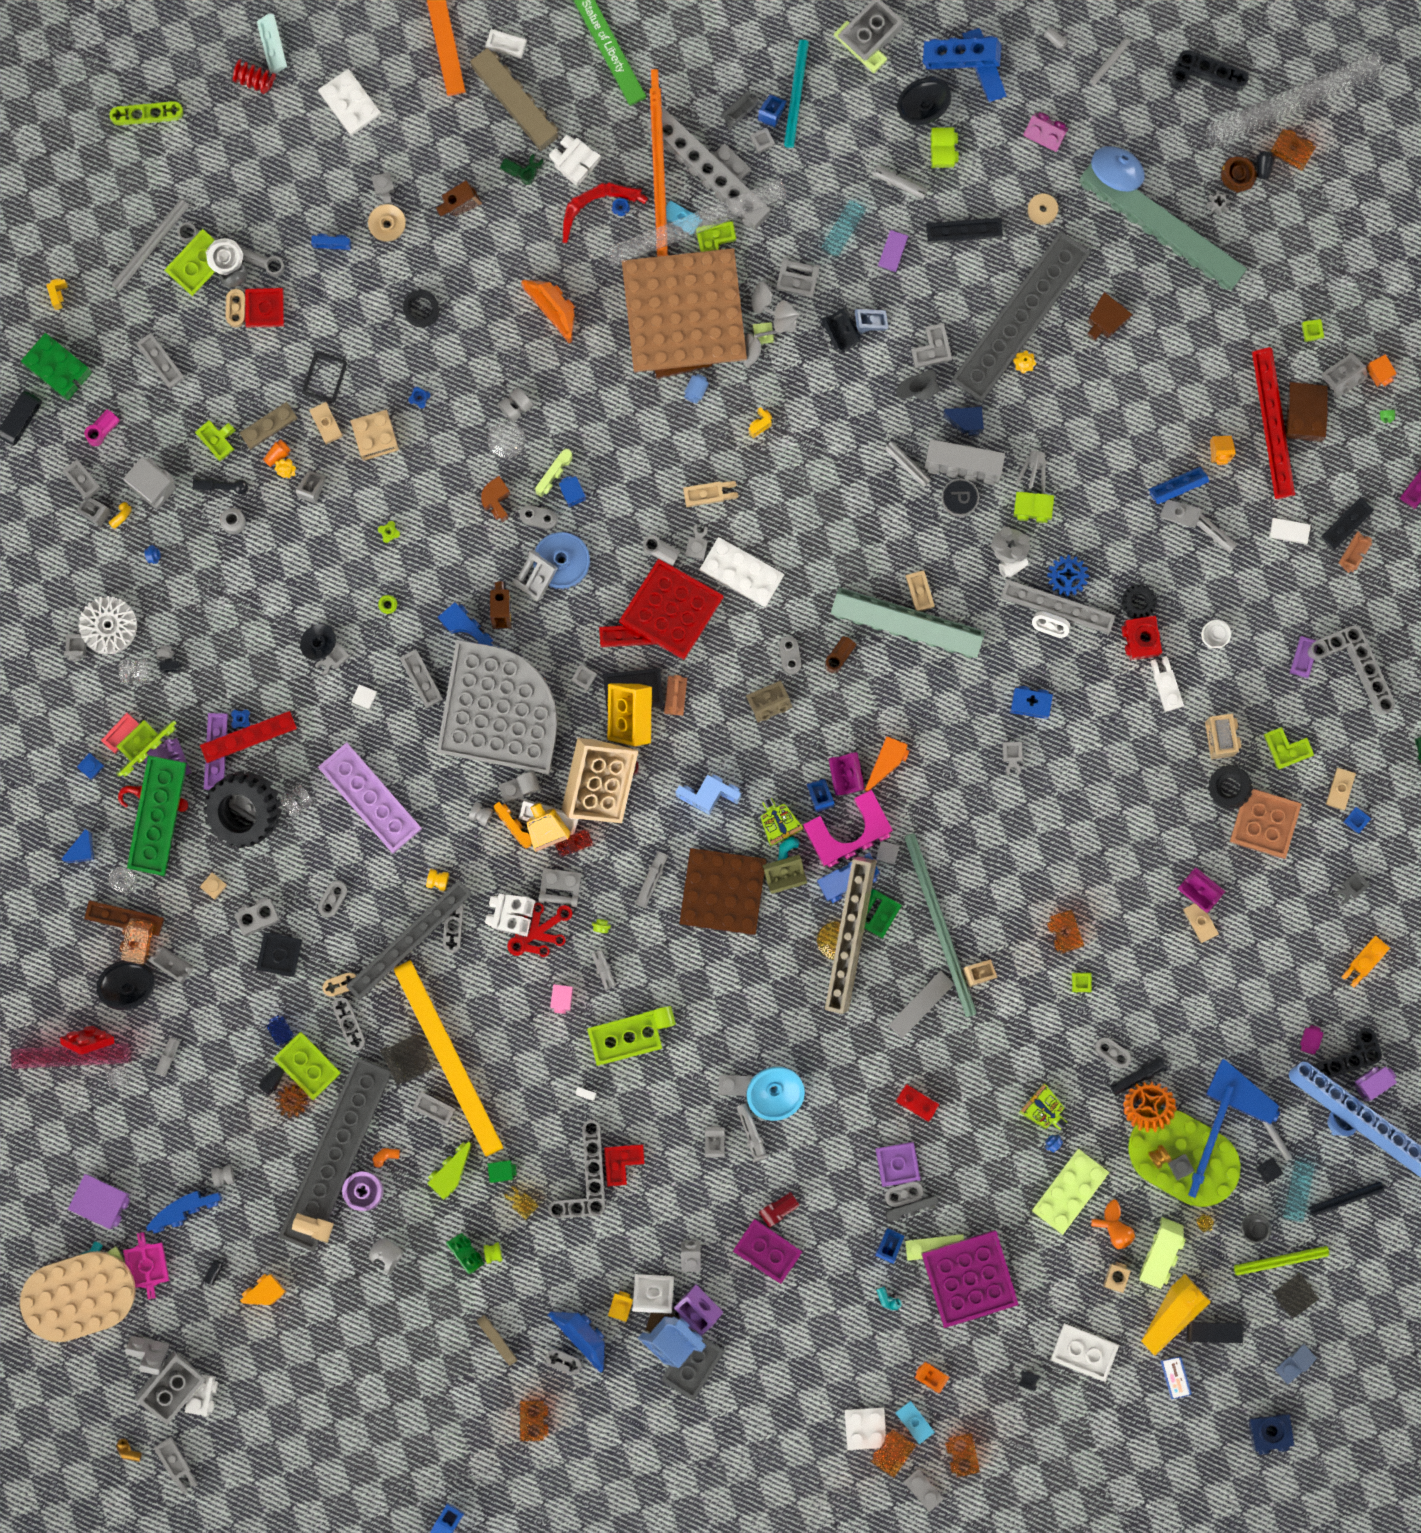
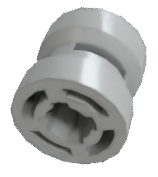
[468,802,494,827]
[211,1165,235,1187]

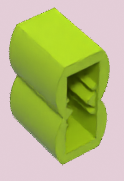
[930,127,958,168]
[1013,492,1054,523]

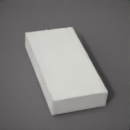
[485,29,527,59]
[1269,518,1311,544]

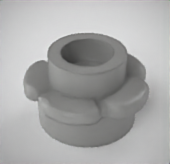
[155,646,174,660]

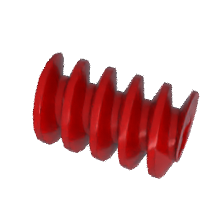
[233,59,276,94]

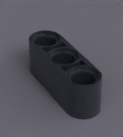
[0,390,42,446]
[1187,1322,1243,1343]

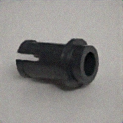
[202,1259,224,1286]

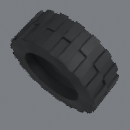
[1208,765,1253,809]

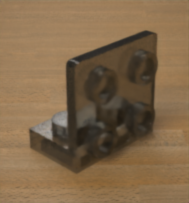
[380,1034,433,1086]

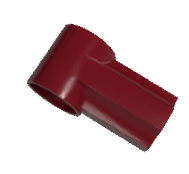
[759,1192,800,1228]

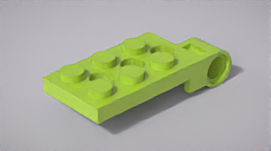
[587,1006,676,1066]

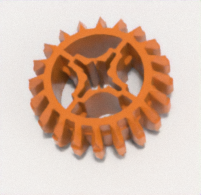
[1123,1081,1176,1133]

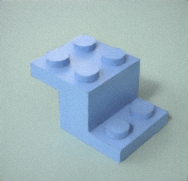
[675,774,741,815]

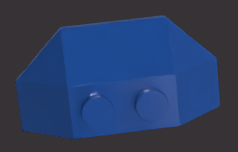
[548,1312,605,1373]

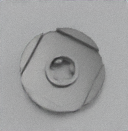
[991,527,1030,563]

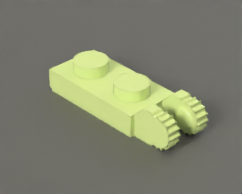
[535,449,572,497]

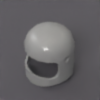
[369,1238,404,1275]

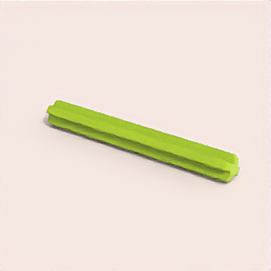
[1234,1246,1330,1275]

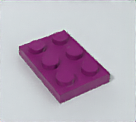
[733,1219,802,1284]

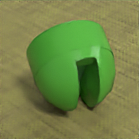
[1380,410,1395,423]

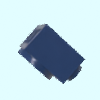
[1248,1414,1295,1455]

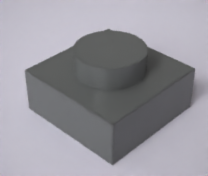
[1167,1154,1194,1180]

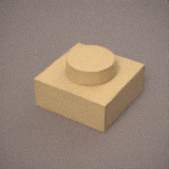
[200,873,227,900]

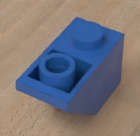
[430,1502,465,1533]

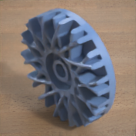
[533,532,590,590]

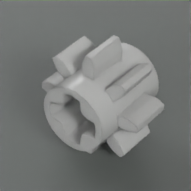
[1206,191,1231,216]

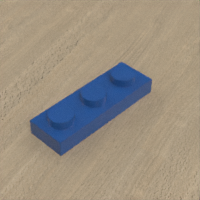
[1149,467,1209,504]

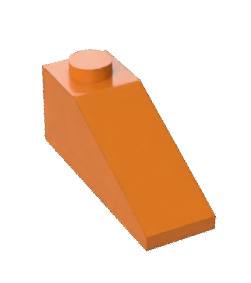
[864,736,909,792]

